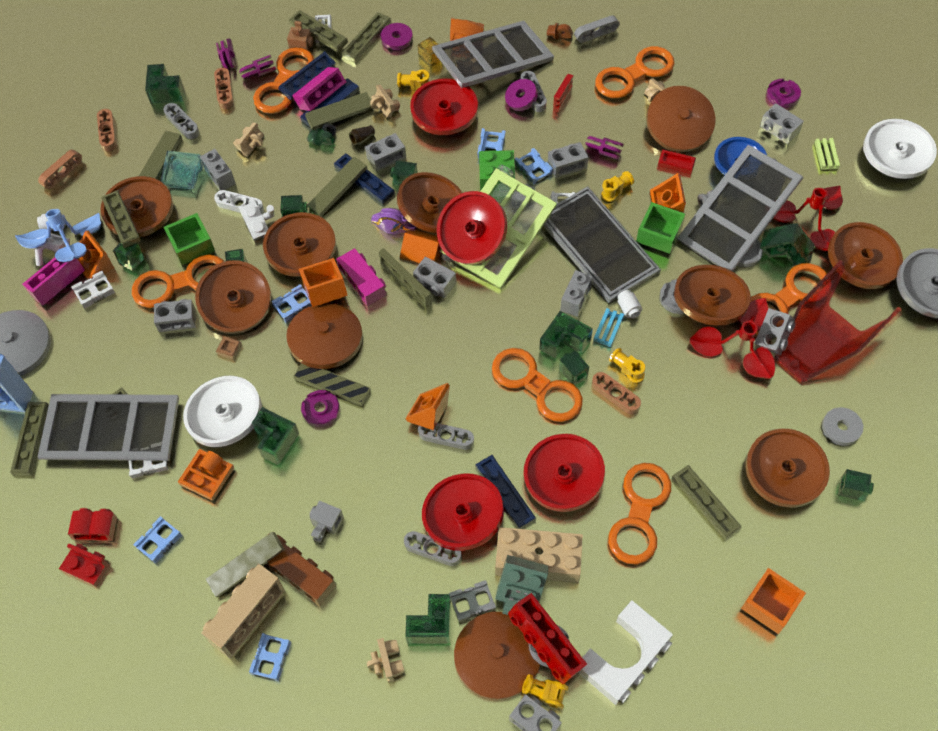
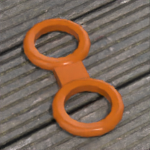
[595,46,675,98]
[253,47,314,114]
[132,255,225,308]
[750,263,831,327]
[492,348,583,422]
[608,463,672,565]

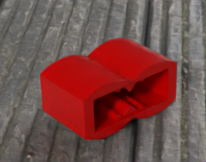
[68,508,117,541]

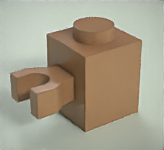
[287,21,314,51]

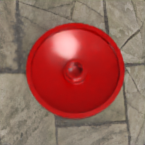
[410,79,478,135]
[437,191,507,265]
[524,434,605,512]
[422,473,504,551]

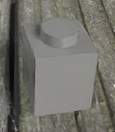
[309,500,344,543]

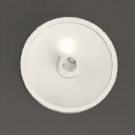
[863,119,937,179]
[183,376,262,447]

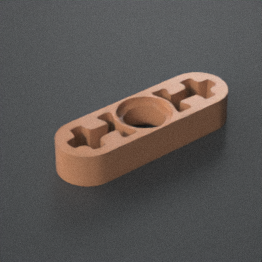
[214,68,234,109]
[97,109,117,151]
[38,149,82,189]
[592,372,641,414]

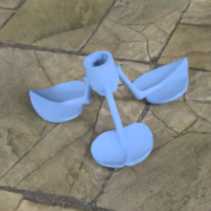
[15,209,101,262]

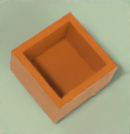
[299,258,348,307]
[741,568,806,634]

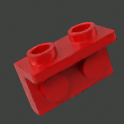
[59,543,110,587]

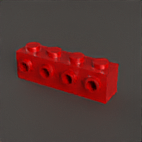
[508,593,587,685]

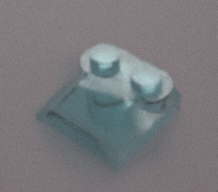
[161,151,203,190]

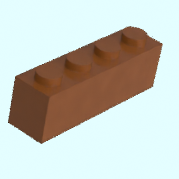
[265,533,336,606]

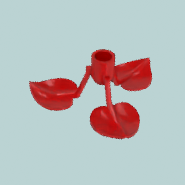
[765,185,843,251]
[689,298,775,379]

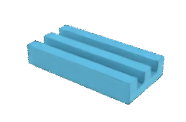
[593,308,624,347]

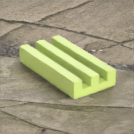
[814,138,840,170]

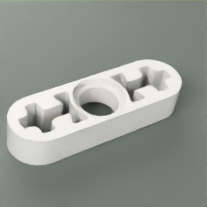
[214,190,264,214]

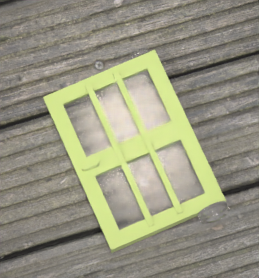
[440,165,557,289]

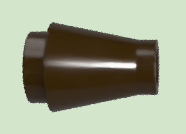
[349,125,375,145]

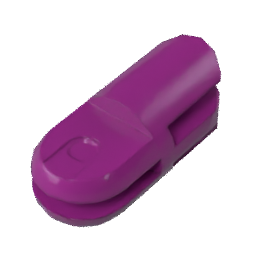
[216,38,235,70]
[239,55,277,79]
[585,136,624,160]

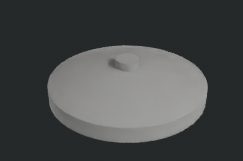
[897,248,938,318]
[0,310,51,376]

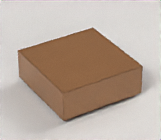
[216,336,242,360]

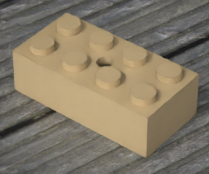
[495,527,583,583]
[201,563,285,659]

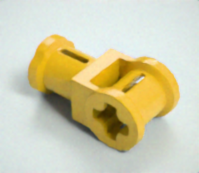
[397,69,430,90]
[601,171,634,202]
[609,348,645,384]
[522,674,569,710]

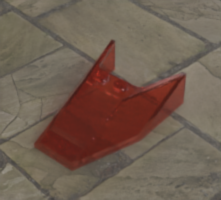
[774,260,902,383]

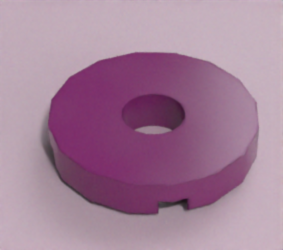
[381,23,413,51]
[505,79,538,111]
[766,79,801,108]
[301,390,340,427]

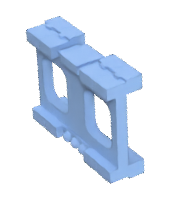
[477,128,506,159]
[514,148,553,185]
[272,284,312,323]
[133,516,183,564]
[249,633,292,682]

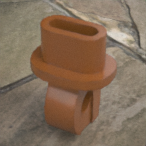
[547,23,573,39]

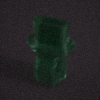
[307,128,336,146]

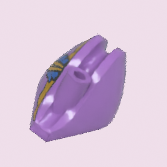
[371,208,416,234]

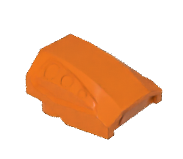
[450,18,484,51]

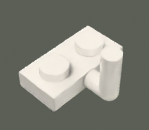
[239,201,275,241]
[34,233,70,266]

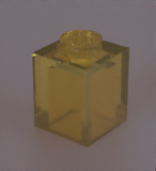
[418,37,440,67]

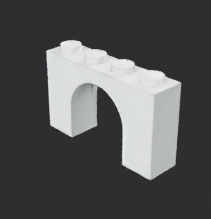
[578,600,673,705]

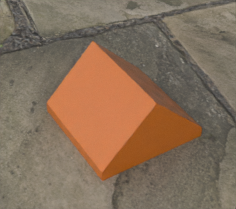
[650,173,686,213]
[399,229,441,265]
[77,230,114,279]
[405,383,450,430]

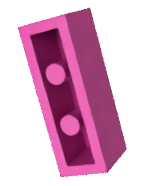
[292,67,346,111]
[336,248,386,306]
[22,257,85,306]

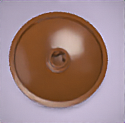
[646,86,716,152]
[397,172,462,233]
[100,176,173,237]
[263,212,336,277]
[828,222,903,289]
[195,260,271,334]
[674,265,751,325]
[286,303,363,369]
[746,429,830,508]
[454,612,540,701]

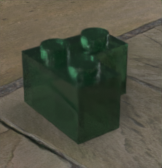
[145,64,184,104]
[760,223,815,265]
[539,311,593,359]
[252,407,299,465]
[405,594,451,644]

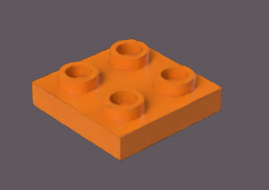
[178,449,234,501]

